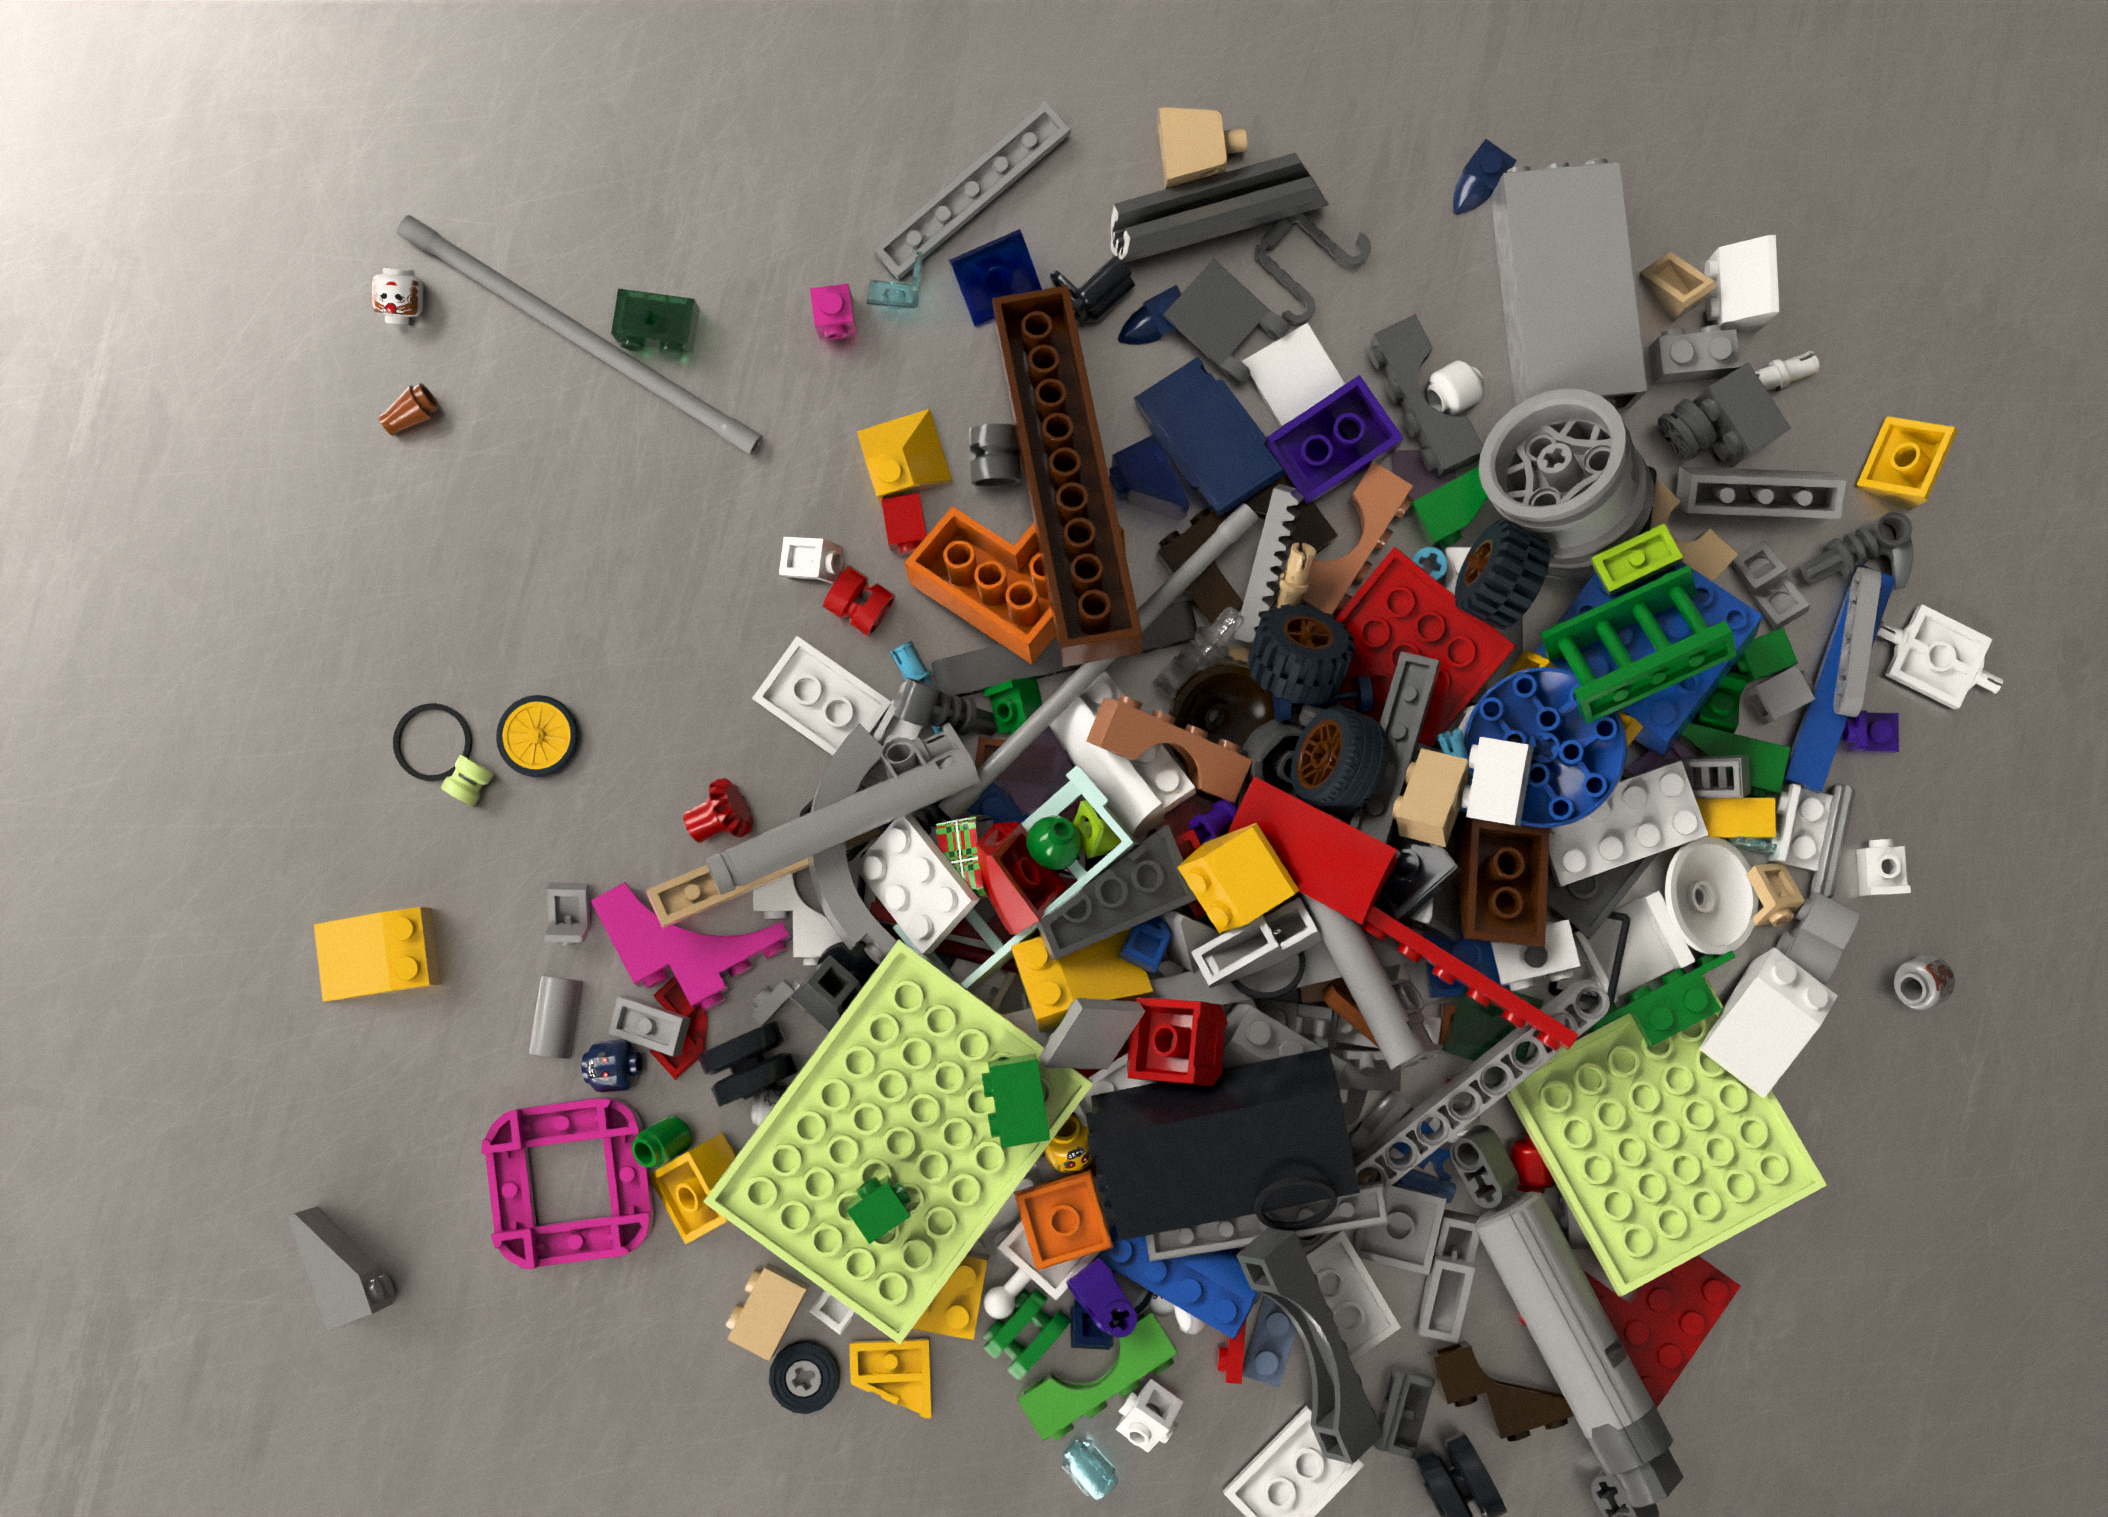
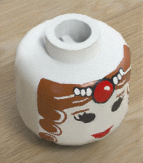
[372,268,424,324]

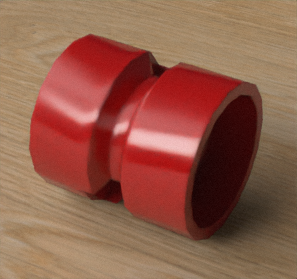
[823,565,896,637]

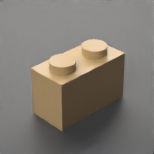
[1392,748,1470,847]
[726,1263,810,1361]

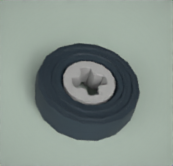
[769,1341,840,1414]

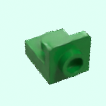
[1695,672,1747,734]

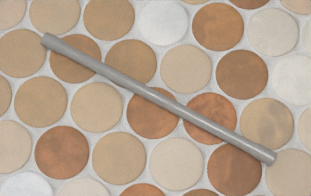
[397,215,763,455]
[938,502,1259,820]

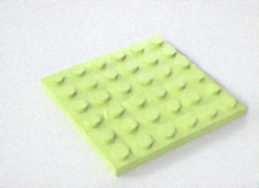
[1506,974,1827,1297]

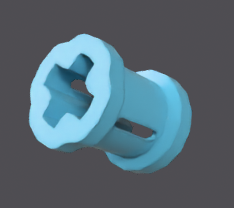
[1412,547,1448,581]

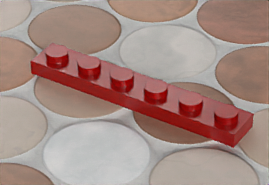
[1362,906,1579,1052]

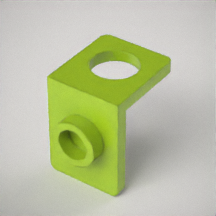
[1073,800,1122,858]

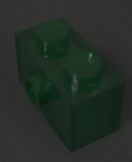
[611,288,700,357]

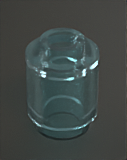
[1061,1439,1119,1501]

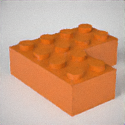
[904,506,1126,665]

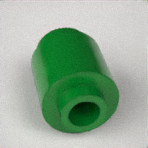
[632,1115,691,1168]

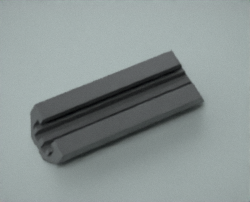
[1111,153,1329,263]

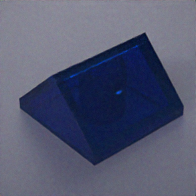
[949,229,1042,326]

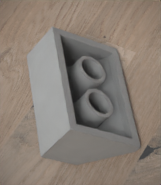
[1222,1003,1347,1082]

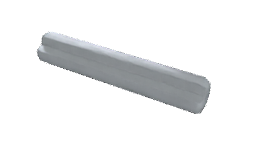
[1810,784,1855,898]

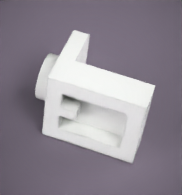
[779,537,843,583]

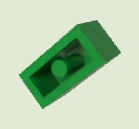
[981,1054,1050,1148]

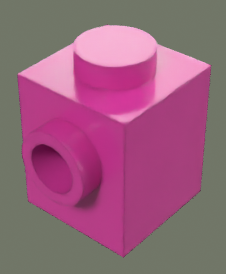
[810,284,857,339]

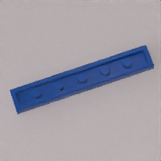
[1783,565,1894,793]

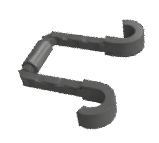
[1256,213,1371,326]

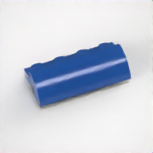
[1095,1225,1261,1339]

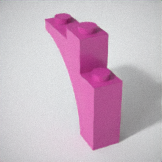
[590,882,792,1011]

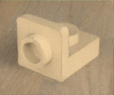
[1746,863,1805,927]

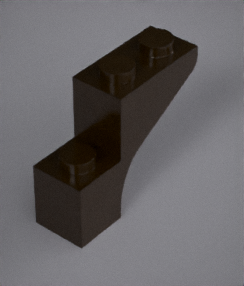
[1428,1340,1574,1442]

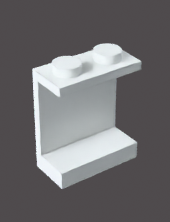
[1572,891,1695,1003]

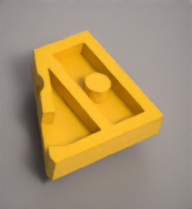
[849,1338,932,1418]

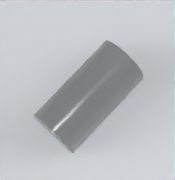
[529,975,582,1059]

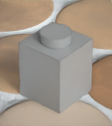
[1745,665,1815,724]

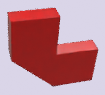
[650,976,709,1080]

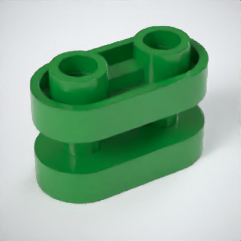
[982,1288,1071,1381]

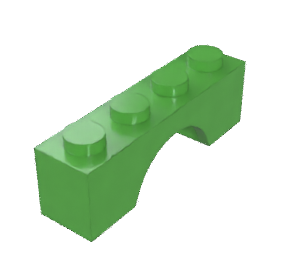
[1017,1308,1178,1441]

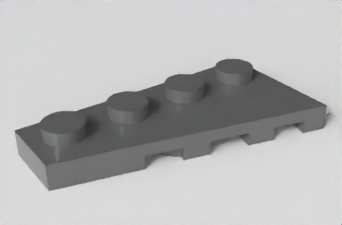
[1036,824,1197,961]

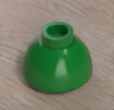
[1026,815,1081,870]

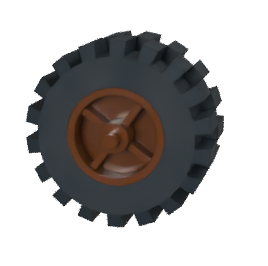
[1454,519,1551,630]
[1247,604,1356,704]

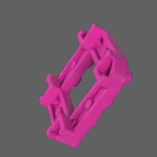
[481,1097,654,1269]

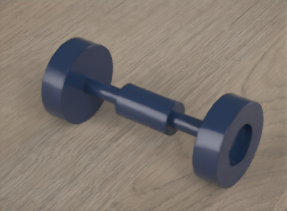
[1272,674,1373,722]

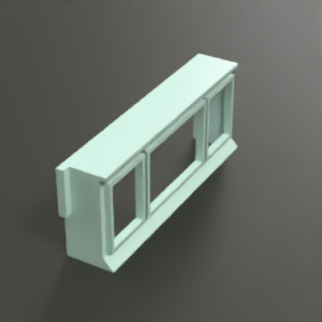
[893,765,1139,993]

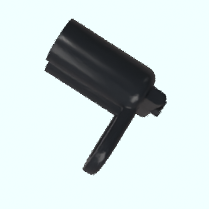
[1050,255,1135,326]

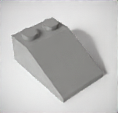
[287,1206,394,1331]

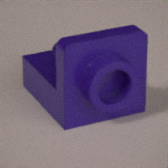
[1842,710,1899,753]

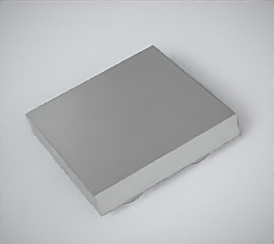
[1039,998,1145,1070]

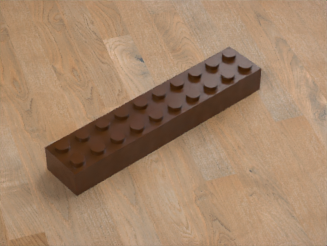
[992,285,1142,667]

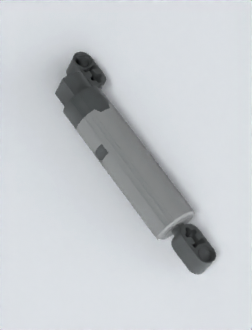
[1450,1125,1684,1517]

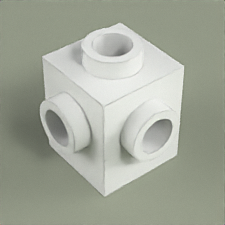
[1115,1379,1183,1452]

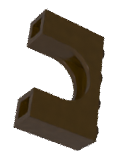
[1156,473,1338,631]

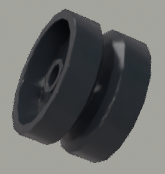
[697,1021,799,1107]
[1414,1431,1507,1517]

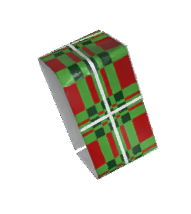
[936,815,993,899]

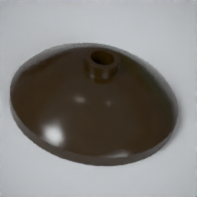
[1168,664,1275,765]

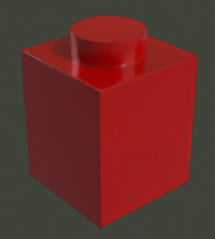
[881,493,927,555]

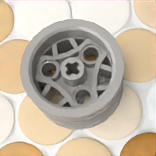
[1479,388,1655,569]

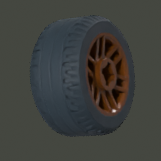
[1291,706,1389,817]

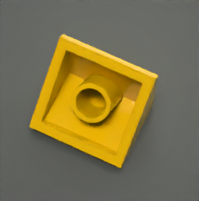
[1856,416,1958,511]

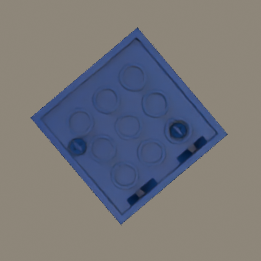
[1535,533,1763,759]

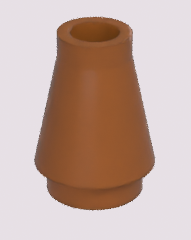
[379,383,439,436]

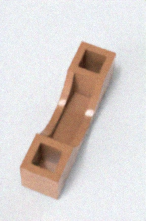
[1300,461,1413,615]
[1086,695,1252,804]

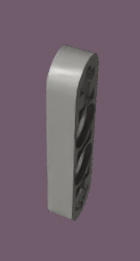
[1833,567,1881,717]

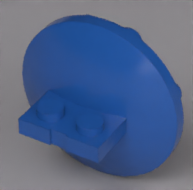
[1464,667,1627,828]

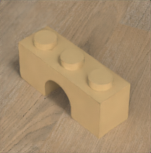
[1642,478,1738,582]

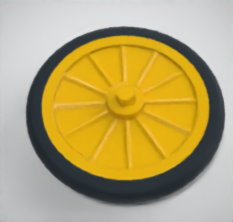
[496,695,578,777]

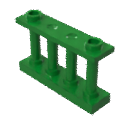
[1540,565,1737,725]

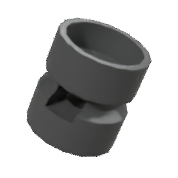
[969,423,1021,487]

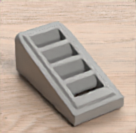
[1663,755,1751,798]

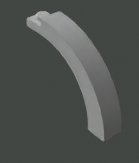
[808,724,897,965]

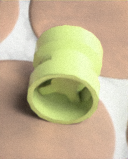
[440,754,494,807]

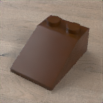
[1457,819,1550,948]

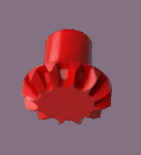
[683,778,753,843]

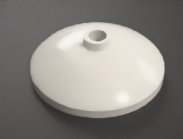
[1665,836,1758,955]

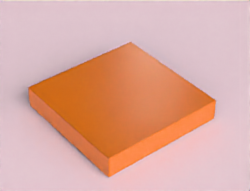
[1014,1169,1113,1271]

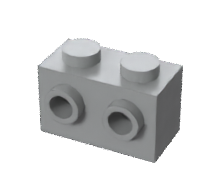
[1648,325,1741,385]

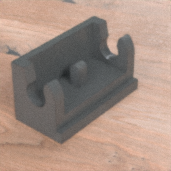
[1373,1365,1436,1459]

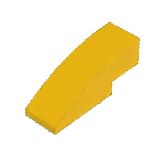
[1695,798,1776,839]

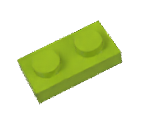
[1591,523,1683,596]

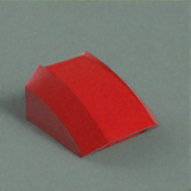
[976,822,1067,935]
[1127,997,1228,1087]

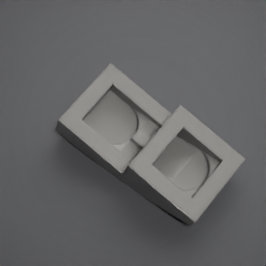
[1732,540,1810,630]

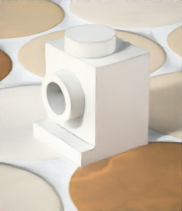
[1856,839,1911,896]

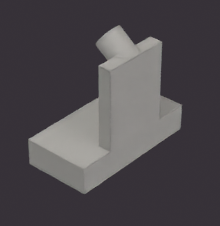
[1329,1049,1401,1091]

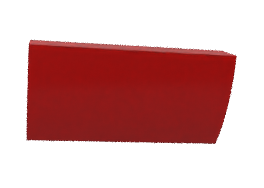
[1228,776,1401,925]

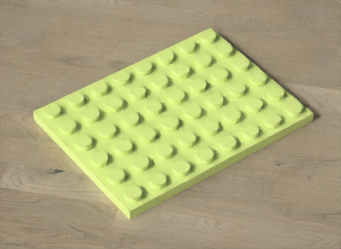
[704,939,1093,1344]

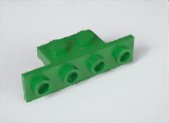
[1588,950,1735,1048]

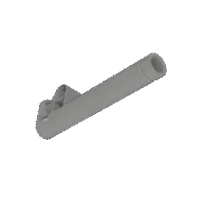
[705,723,980,895]
[1298,891,1443,1071]

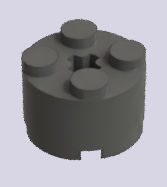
[1239,719,1304,798]

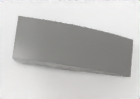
[1191,897,1323,988]
[1418,1209,1480,1344]

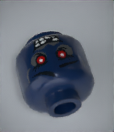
[581,1039,643,1093]

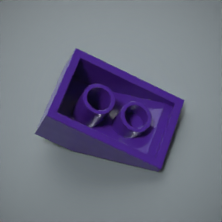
[1265,375,1404,505]

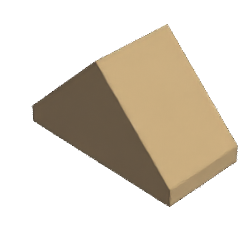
[1639,252,1717,322]

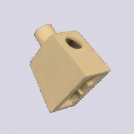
[1158,107,1247,189]

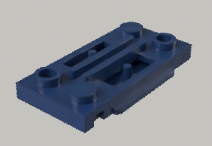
[1134,357,1284,518]

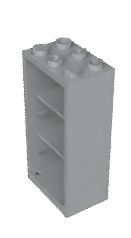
[1491,158,1647,410]

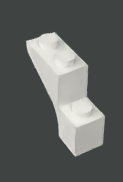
[753,872,863,965]

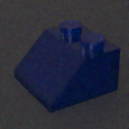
[1109,434,1190,521]

